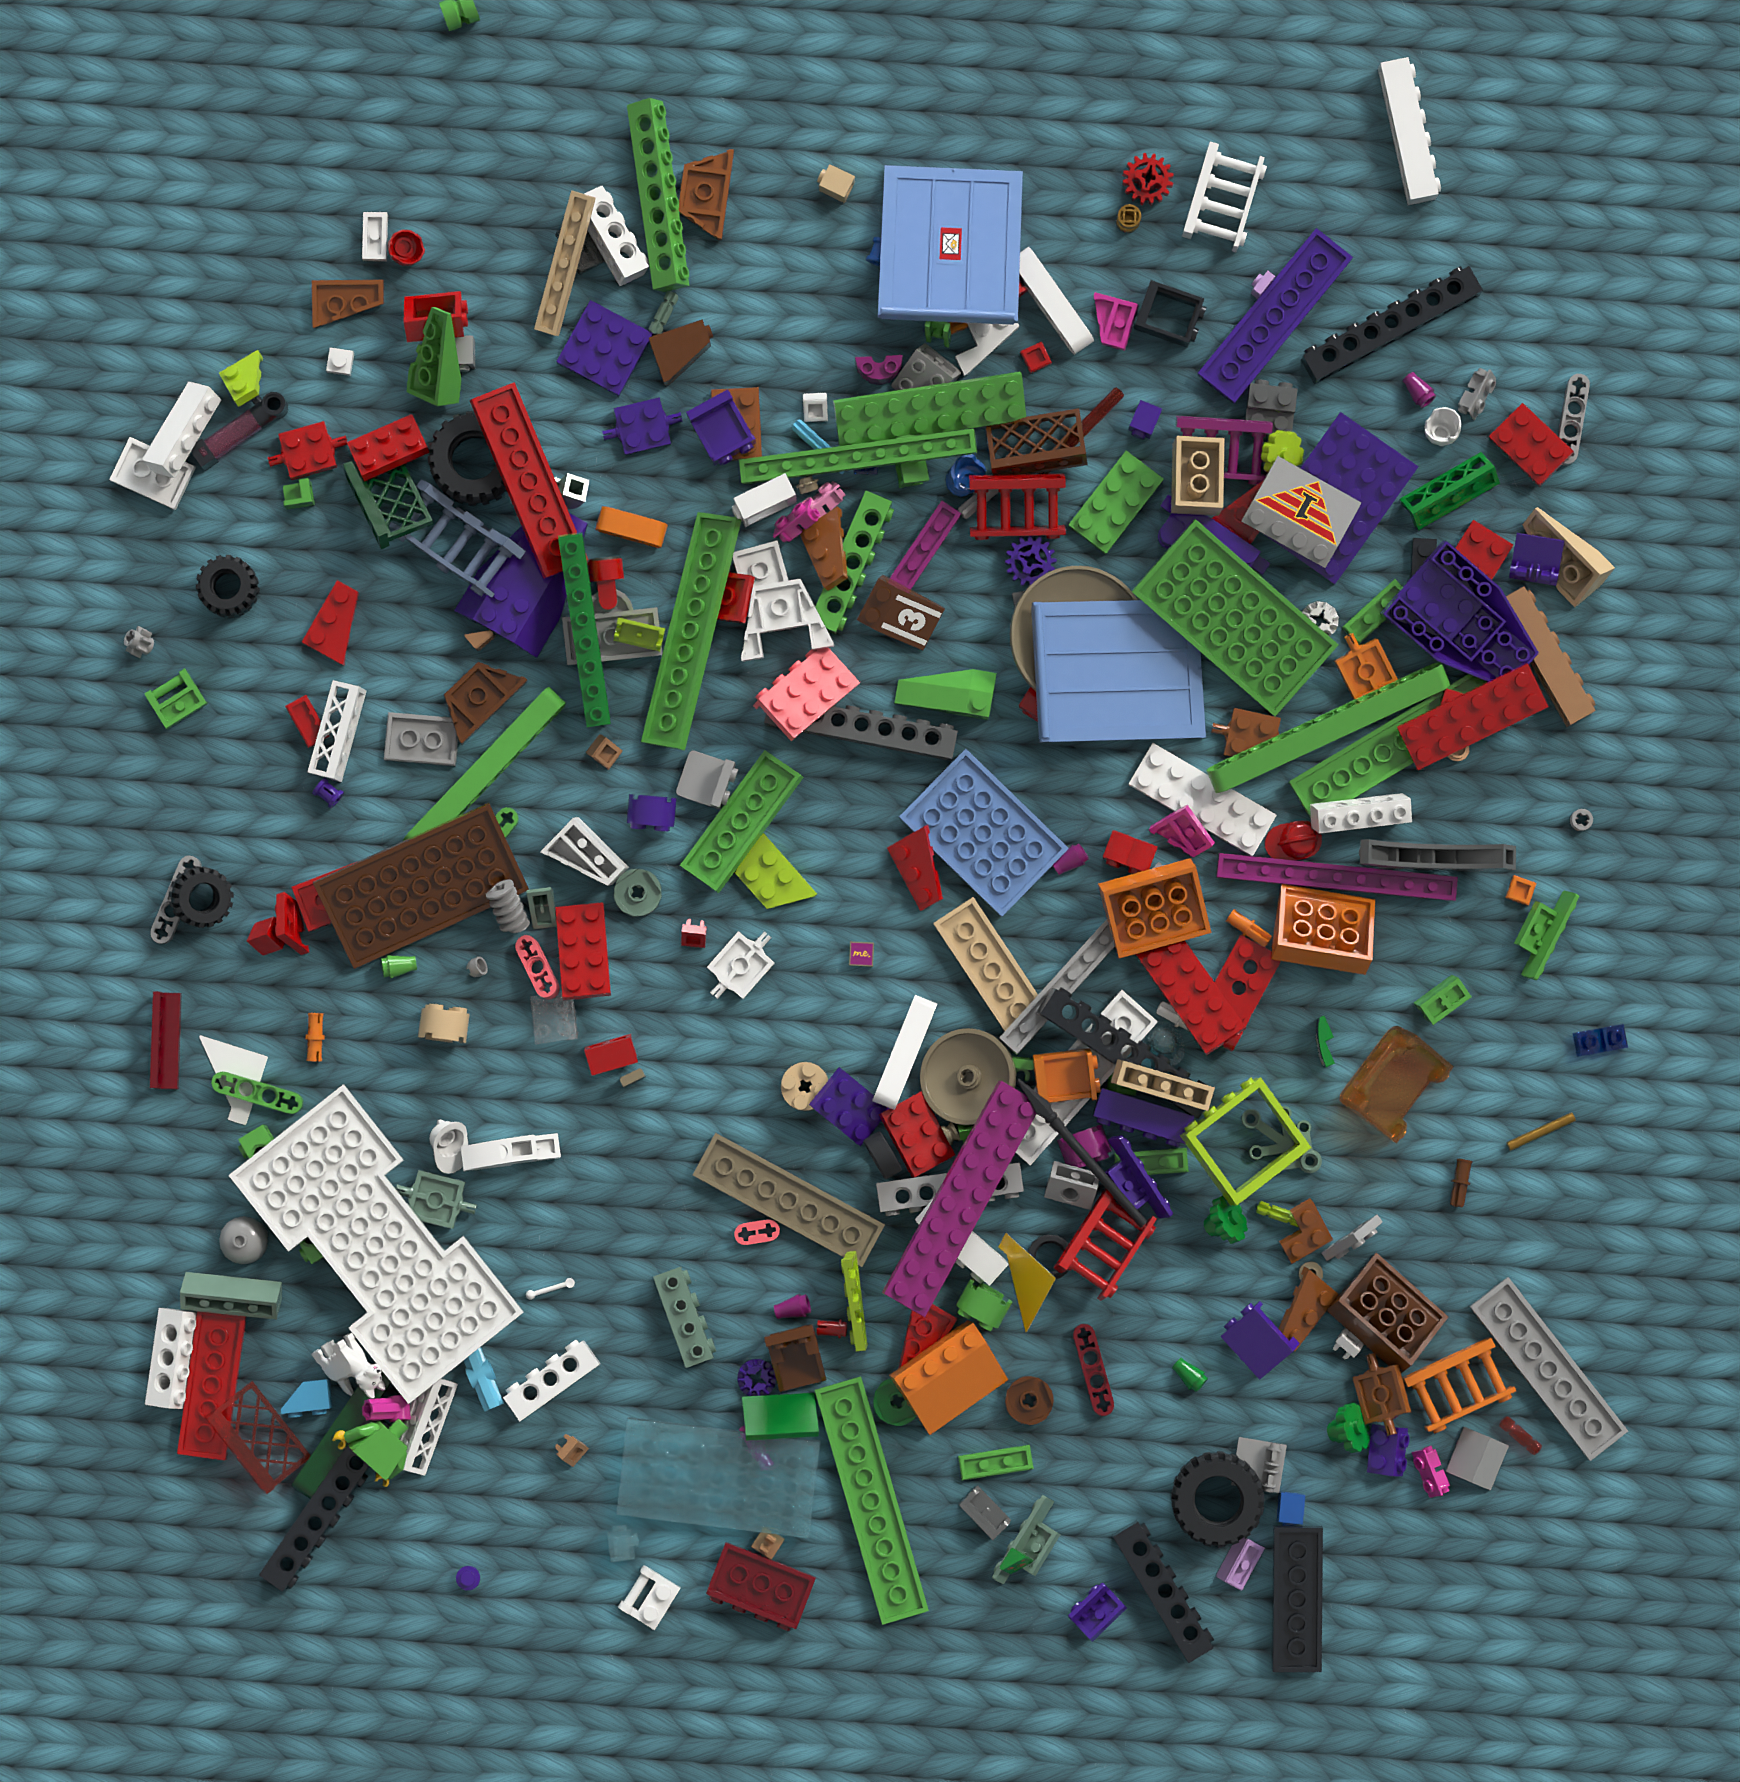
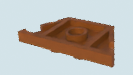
[678,149,734,240]

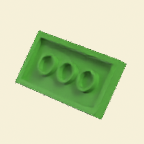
[1068,451,1164,555]

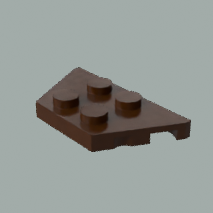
[444,662,528,745]

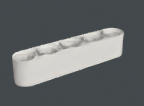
[1019,247,1094,355]
[873,995,937,1110]

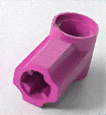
[362,1395,411,1422]

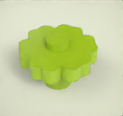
[1261,430,1304,472]

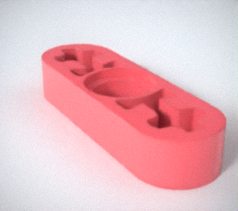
[515,935,560,1000]

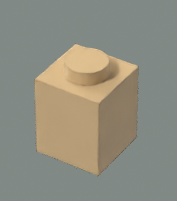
[817,164,855,203]

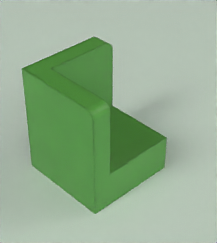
[283,478,315,510]

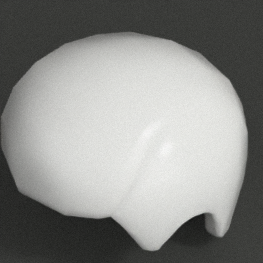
[1424,407,1461,446]

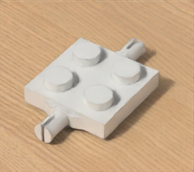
[707,931,775,999]

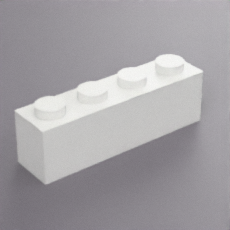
[142,382,221,478]
[915,1198,1009,1286]

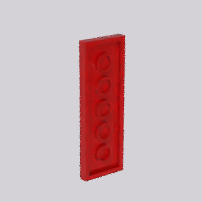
[1397,663,1548,770]
[1135,940,1246,1056]
[177,1311,247,1460]

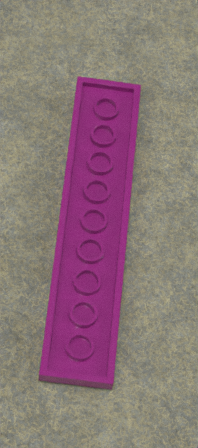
[882,1080,1036,1317]

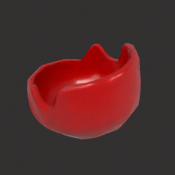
[388,229,425,266]

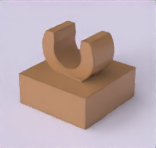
[555,1434,589,1467]
[751,1525,785,1560]

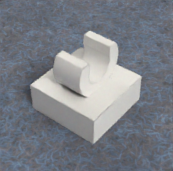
[1333,1328,1364,1359]

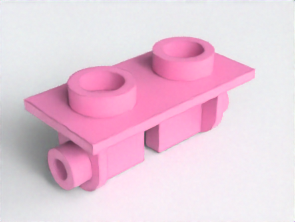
[802,481,846,519]

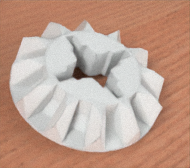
[1302,601,1339,637]

